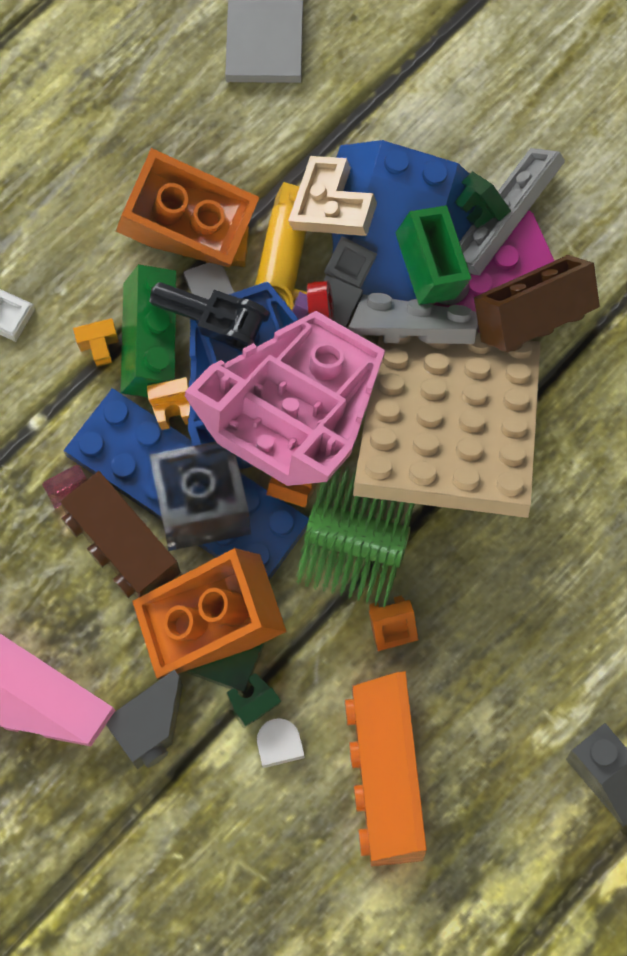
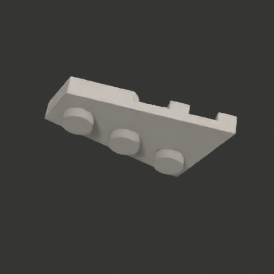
[348,293,479,344]

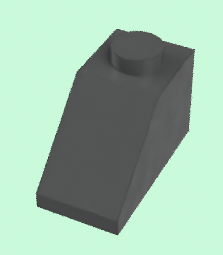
[106,670,183,770]
[566,723,627,827]

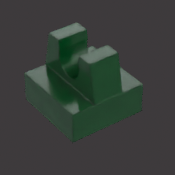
[455,171,511,228]
[226,673,281,728]

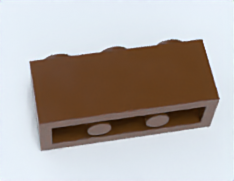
[473,255,600,352]
[60,471,181,598]

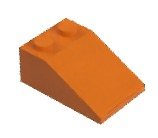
[116,148,260,268]
[132,548,287,679]

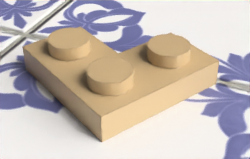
[288,156,377,236]

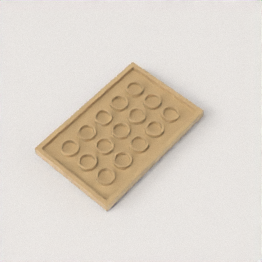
[353,333,541,518]

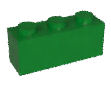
[121,264,176,397]

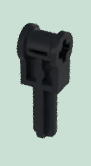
[149,282,270,351]

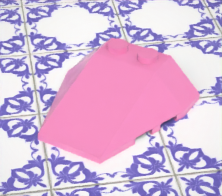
[185,311,385,486]

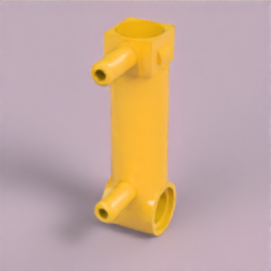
[255,182,307,310]

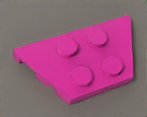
[434,210,554,333]

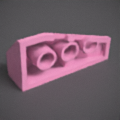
[0,634,116,747]

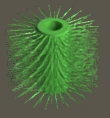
[296,466,415,608]

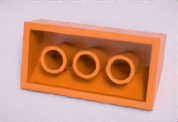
[345,671,427,867]

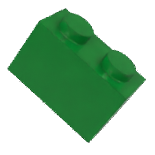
[395,205,471,305]

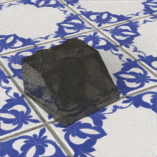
[149,441,251,551]

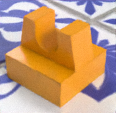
[73,318,119,367]
[147,377,190,430]

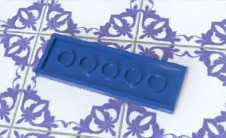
[63,388,309,581]

